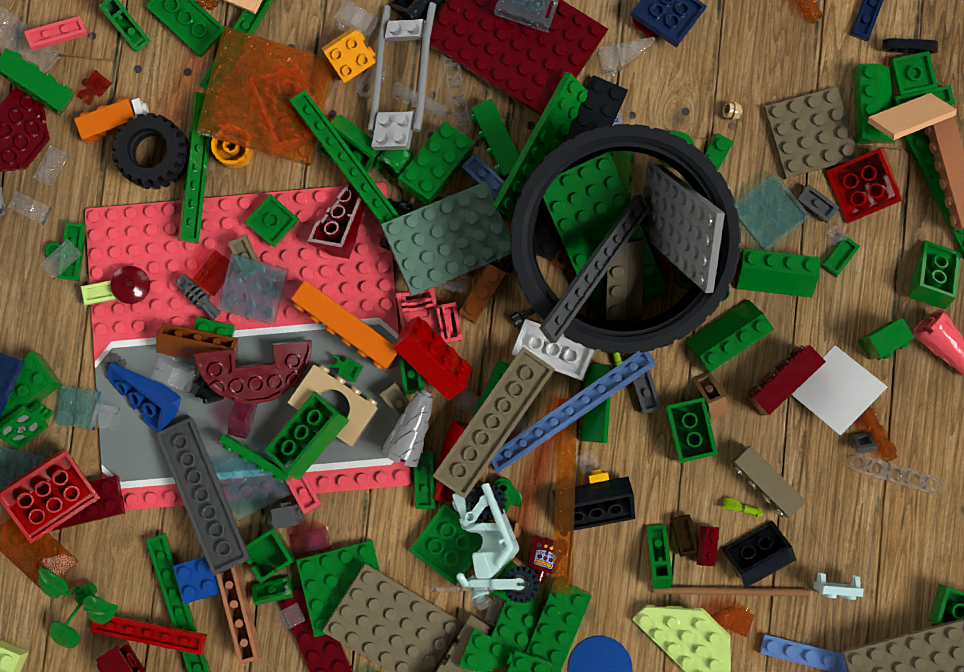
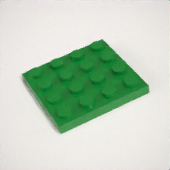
[296,540,380,637]

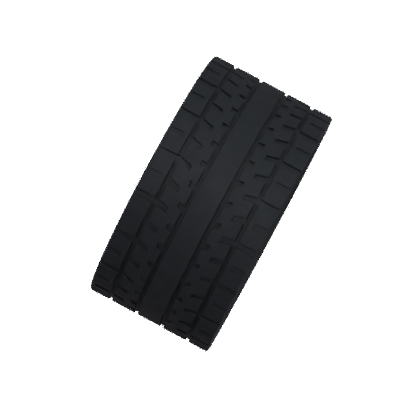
[510,124,741,354]

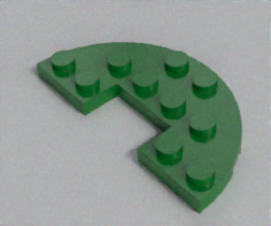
[457,561,538,672]

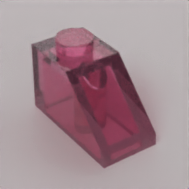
[227,402,257,439]
[289,527,331,554]

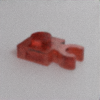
[77,70,112,106]

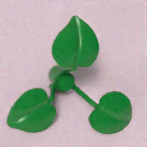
[38,566,118,648]

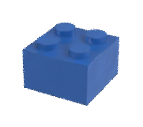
[173,556,221,604]

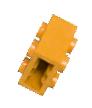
[321,27,376,83]

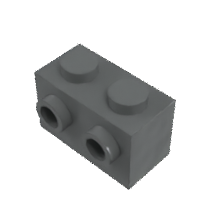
[271,501,305,529]

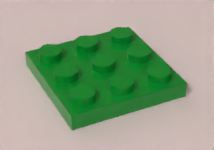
[409,503,483,586]

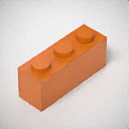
[74,98,137,144]

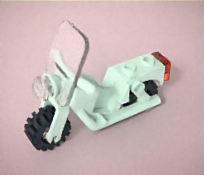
[429,483,541,611]

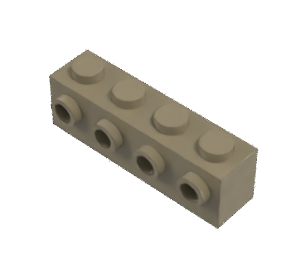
[731,446,807,518]

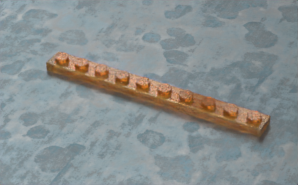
[552,399,577,594]

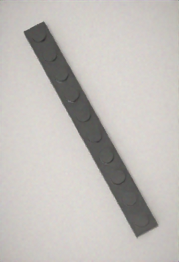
[539,194,651,343]

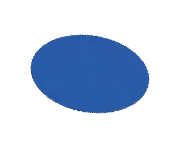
[568,636,632,672]

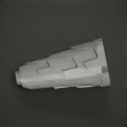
[381,389,434,467]

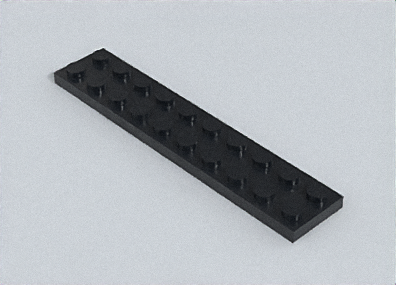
[534,75,628,262]

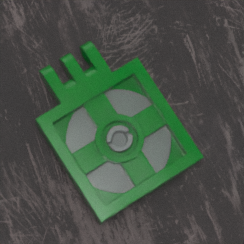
[0,402,53,450]

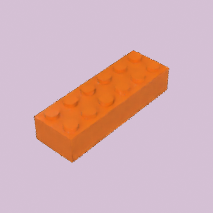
[291,281,399,369]

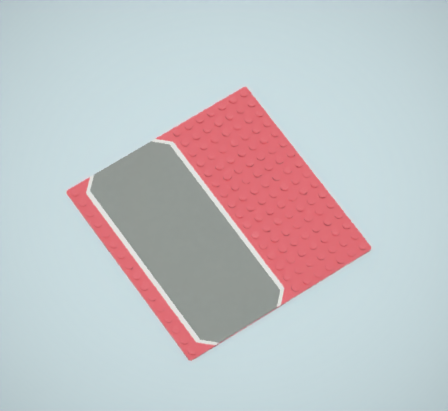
[85,182,412,511]

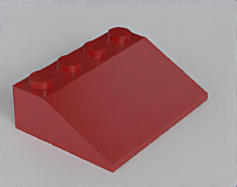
[0,447,100,544]

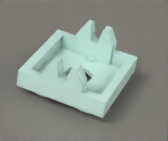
[813,573,864,600]

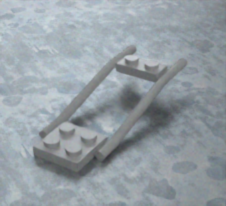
[367,2,436,150]

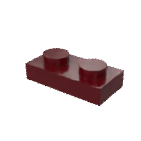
[696,526,719,566]

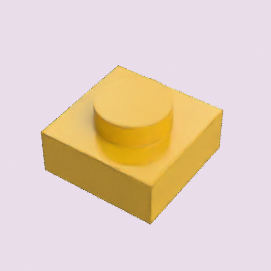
[587,469,609,484]

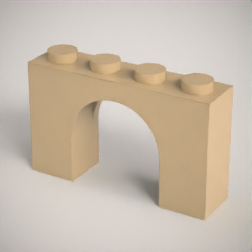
[287,364,379,447]

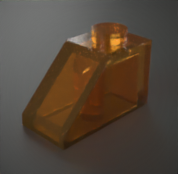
[710,604,755,637]

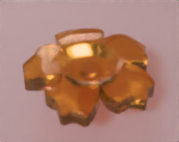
[196,0,219,10]

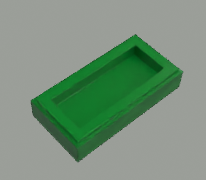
[821,235,860,277]

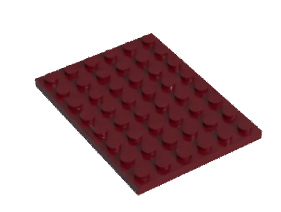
[421,0,608,116]

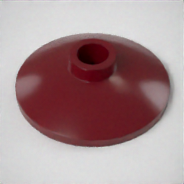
[111,266,150,304]

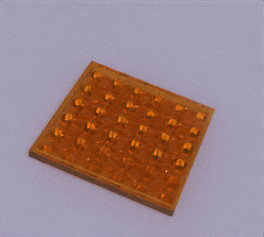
[196,26,333,166]

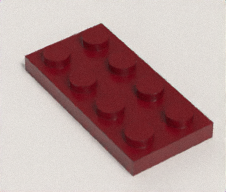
[51,475,126,531]

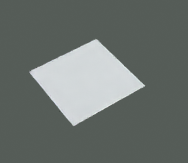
[791,345,887,435]

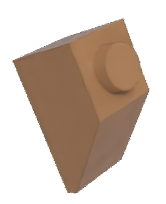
[693,372,729,419]

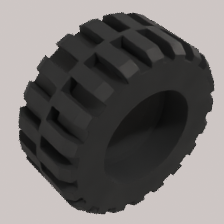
[112,113,188,190]

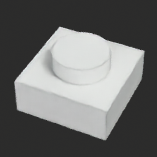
[132,98,149,118]

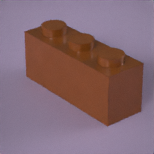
[459,264,506,324]

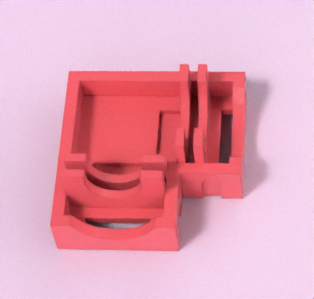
[396,287,463,344]

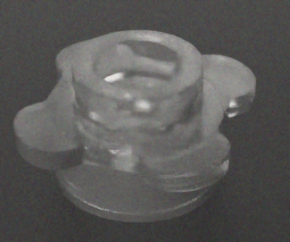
[825,224,848,245]

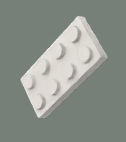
[512,319,595,381]

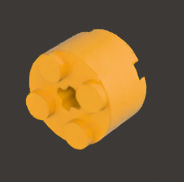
[211,126,254,169]

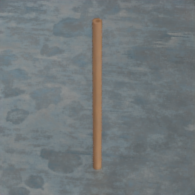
[653,586,810,597]

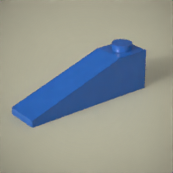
[107,363,181,433]

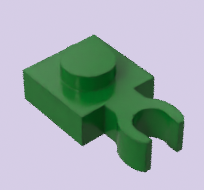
[328,355,364,383]

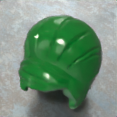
[375,149,414,183]

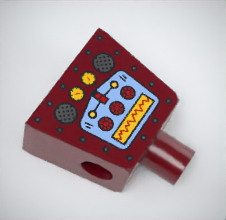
[528,534,568,583]

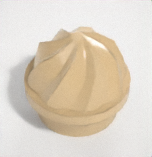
[723,102,743,121]

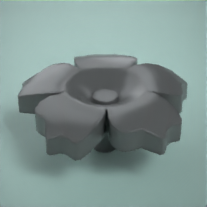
[103,353,127,372]

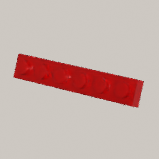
[91,615,207,655]

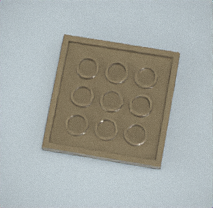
[764,86,859,179]

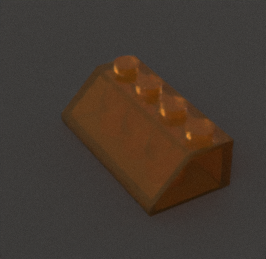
[0,518,79,588]

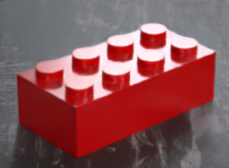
[393,316,472,401]

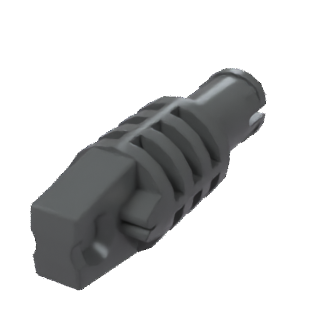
[175,274,221,320]

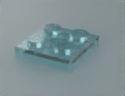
[56,386,101,430]

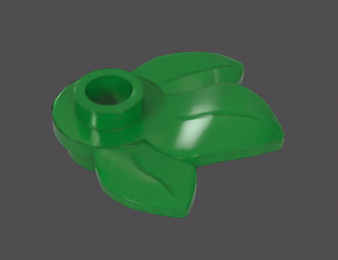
[494,477,522,513]

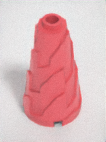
[912,309,964,376]

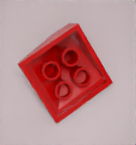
[825,148,903,224]

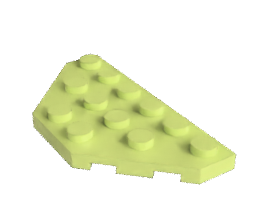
[632,604,731,672]

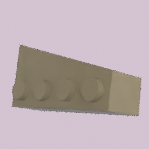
[434,612,492,672]

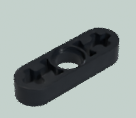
[883,38,938,54]

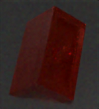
[192,250,237,296]

